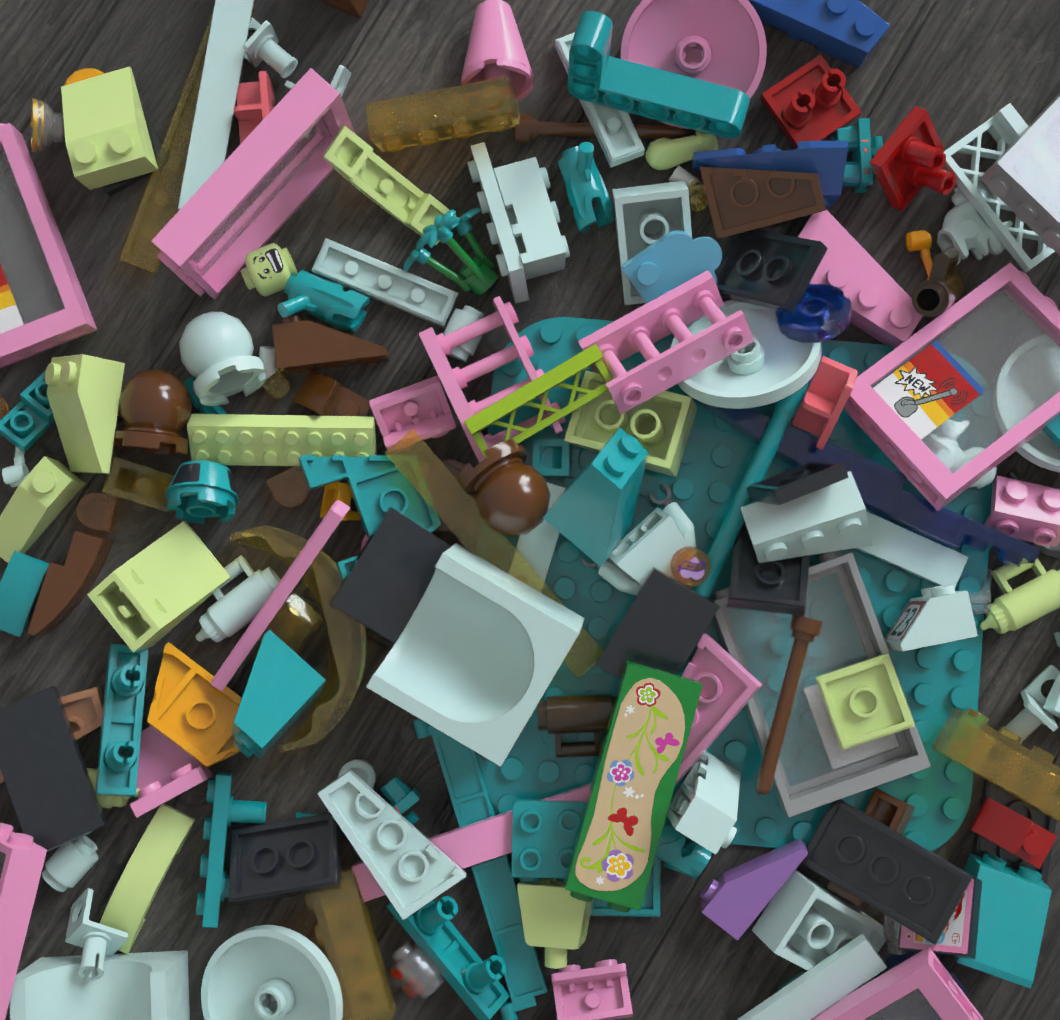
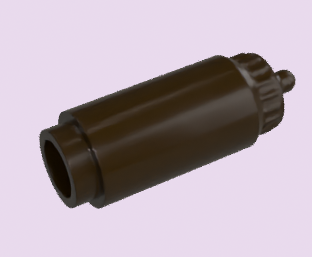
[912,247,964,317]
[537,694,615,758]

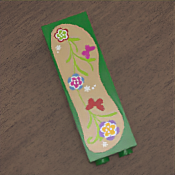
[564,661,703,913]

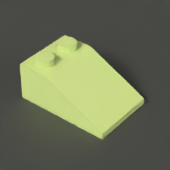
[61,66,158,190]
[45,354,125,474]
[564,371,697,477]

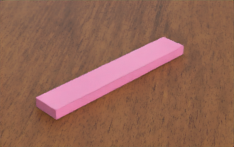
[211,500,350,692]

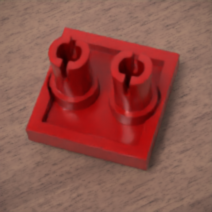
[760,54,862,149]
[869,106,956,211]

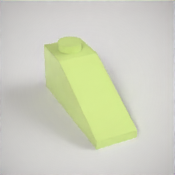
[0,456,85,563]

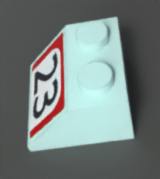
[884,585,978,651]

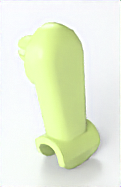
[645,131,718,170]

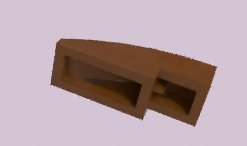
[27,531,114,636]

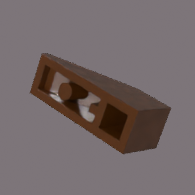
[272,316,390,374]

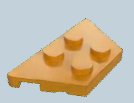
[147,642,242,768]

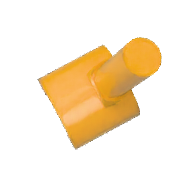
[906,230,933,278]

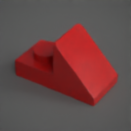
[970,797,1057,869]

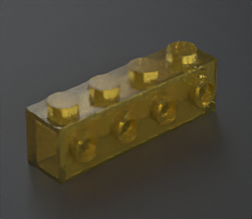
[366,76,521,152]
[932,708,1060,822]
[305,865,396,1020]

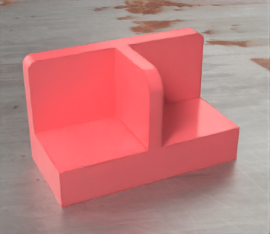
[233,71,275,144]
[791,356,858,450]

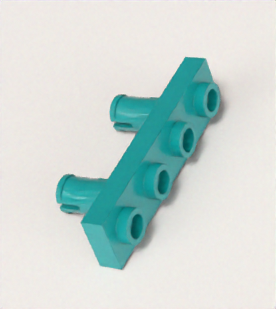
[95,644,149,797]
[196,770,267,928]
[386,896,510,1020]

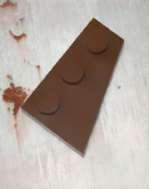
[700,167,826,239]

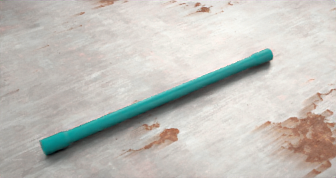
[692,383,810,598]

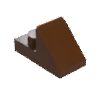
[293,370,372,416]

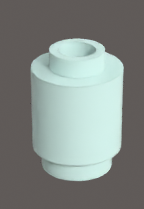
[443,305,484,362]
[42,836,98,892]

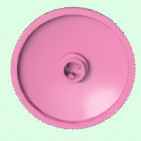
[621,0,767,129]

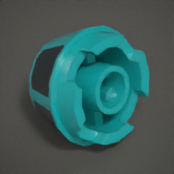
[165,460,240,524]

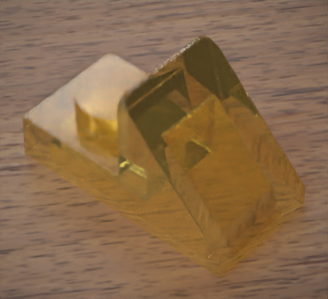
[102,457,174,514]
[260,593,324,653]

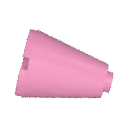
[461,0,533,106]

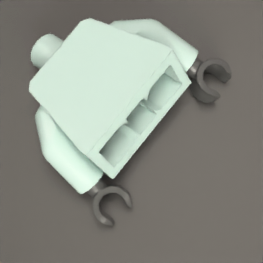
[580,484,697,595]

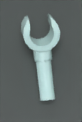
[2,446,29,488]

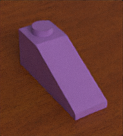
[700,839,808,941]

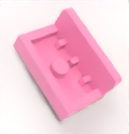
[369,375,456,452]
[984,475,1060,547]
[551,959,633,1020]

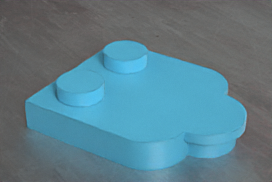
[621,230,722,304]

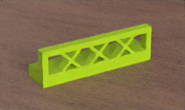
[464,344,613,459]

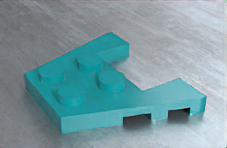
[298,455,442,581]

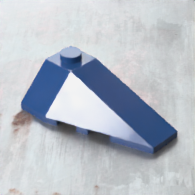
[690,141,848,209]

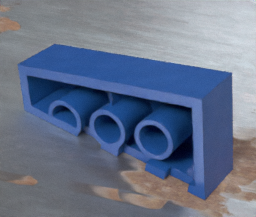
[748,0,890,69]

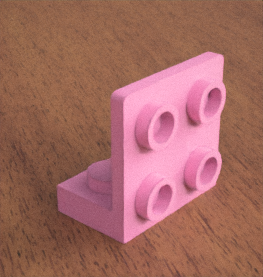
[130,726,213,818]

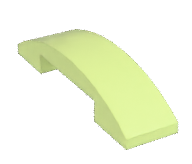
[322,126,457,245]
[99,803,196,954]

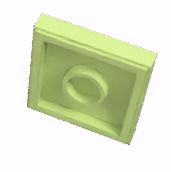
[815,653,915,750]

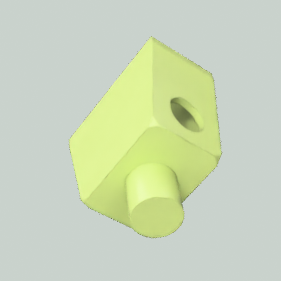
[517,878,593,969]

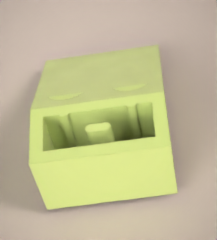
[87,521,231,653]

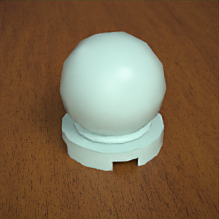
[179,311,267,406]

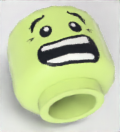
[241,243,298,296]

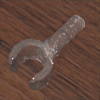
[969,569,993,614]

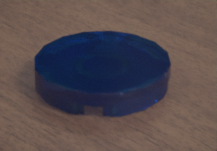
[775,284,852,343]

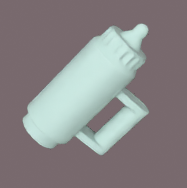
[196,555,281,642]

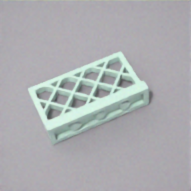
[943,103,1060,273]

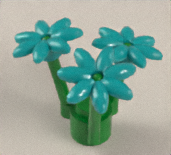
[403,208,498,296]

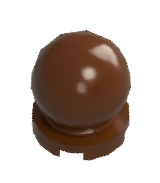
[113,369,192,456]
[457,439,551,536]

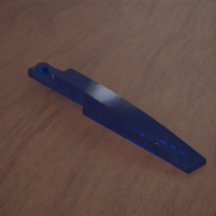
[694,399,1040,567]

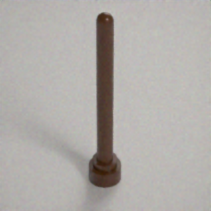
[515,113,687,143]
[756,615,822,795]

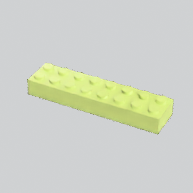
[187,414,377,466]

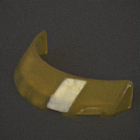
[229,525,367,753]

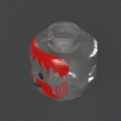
[390,941,445,999]

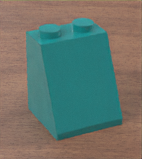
[543,428,649,567]
[232,630,326,760]
[954,853,1052,989]

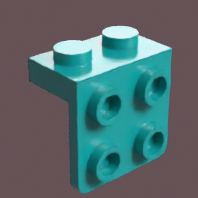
[511,800,586,883]

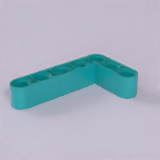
[567,11,750,139]

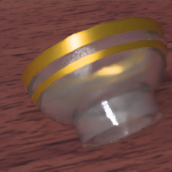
[31,98,63,152]

